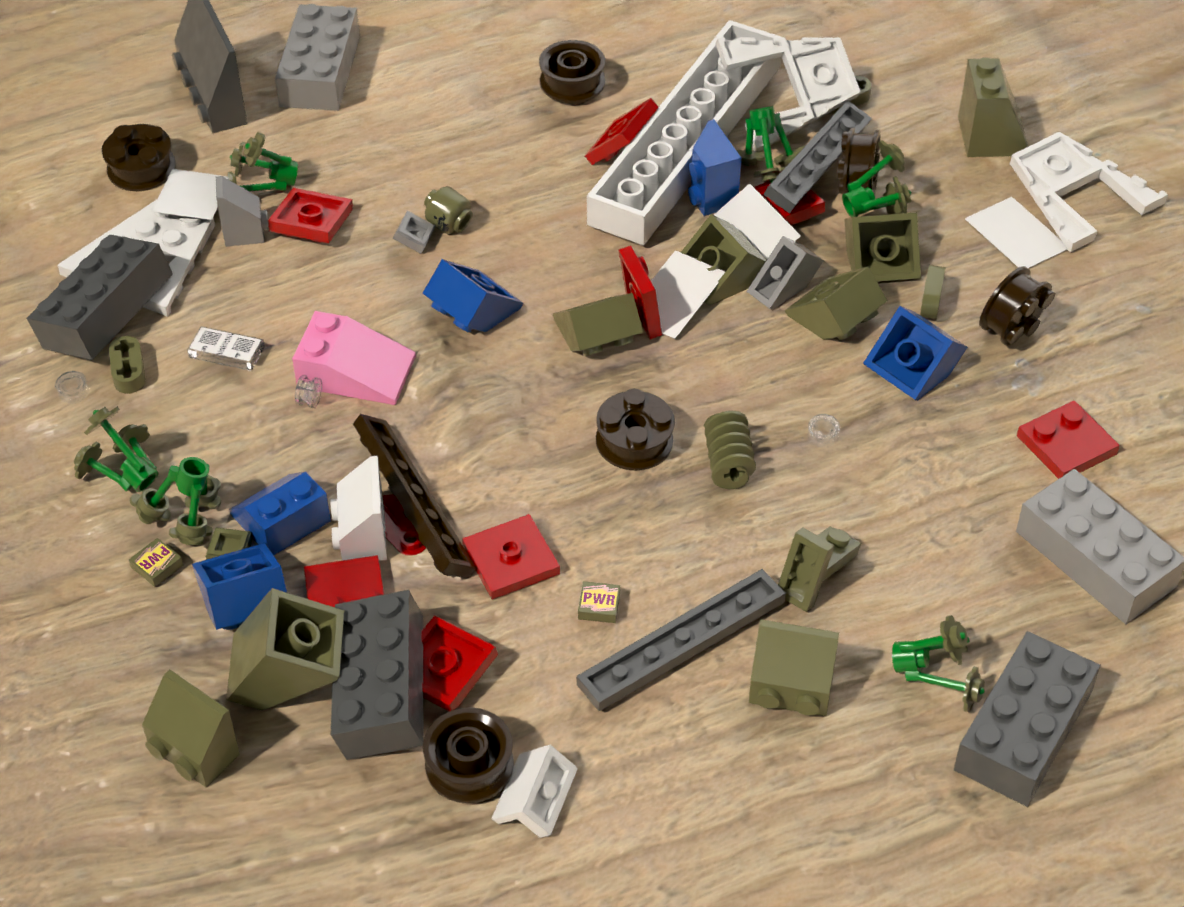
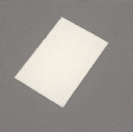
[151,169,228,220]
[714,184,800,260]
[965,197,1068,268]
[641,250,725,339]

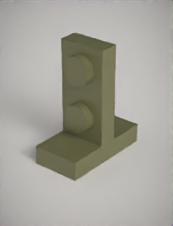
[778,526,862,612]

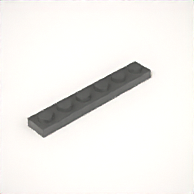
[764,100,872,213]
[576,569,786,711]

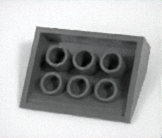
[172,0,247,134]

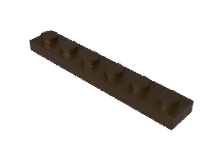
[353,413,476,578]

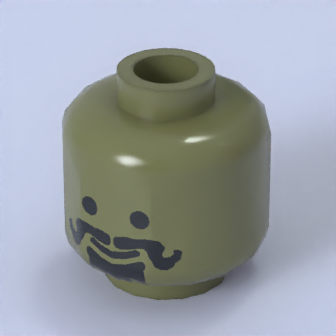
[424,186,473,234]

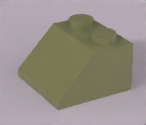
[844,212,921,282]
[680,214,767,305]
[785,266,887,340]
[553,293,643,356]
[749,619,839,716]
[142,670,240,788]

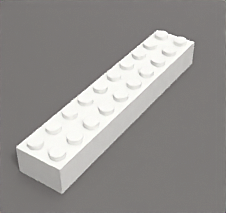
[587,20,782,246]

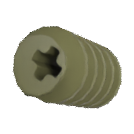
[703,411,756,490]

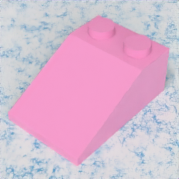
[292,311,416,405]

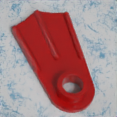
[383,494,426,556]

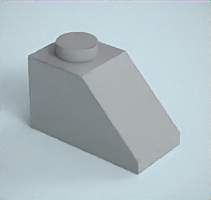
[216,176,269,247]
[746,236,824,310]

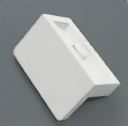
[492,745,578,838]

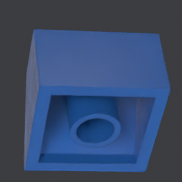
[688,119,741,216]
[423,259,524,332]
[863,306,968,401]
[229,472,331,555]
[192,543,287,630]

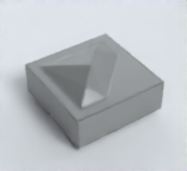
[393,210,436,254]

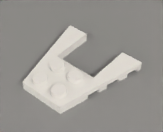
[715,37,860,151]
[1010,132,1168,252]
[57,200,215,317]

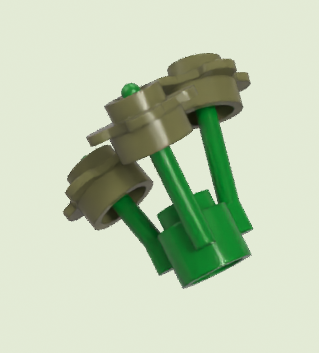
[130,457,221,545]

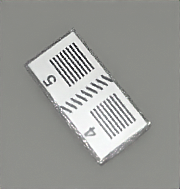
[187,326,265,371]

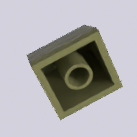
[958,58,1028,157]
[226,588,344,710]

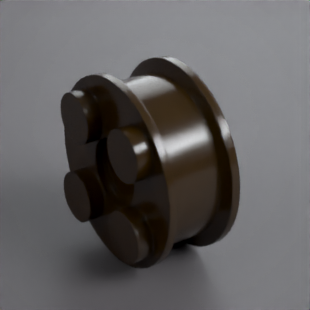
[539,40,605,106]
[102,124,176,191]
[837,128,881,195]
[979,266,1055,346]
[596,388,675,471]
[423,707,514,803]

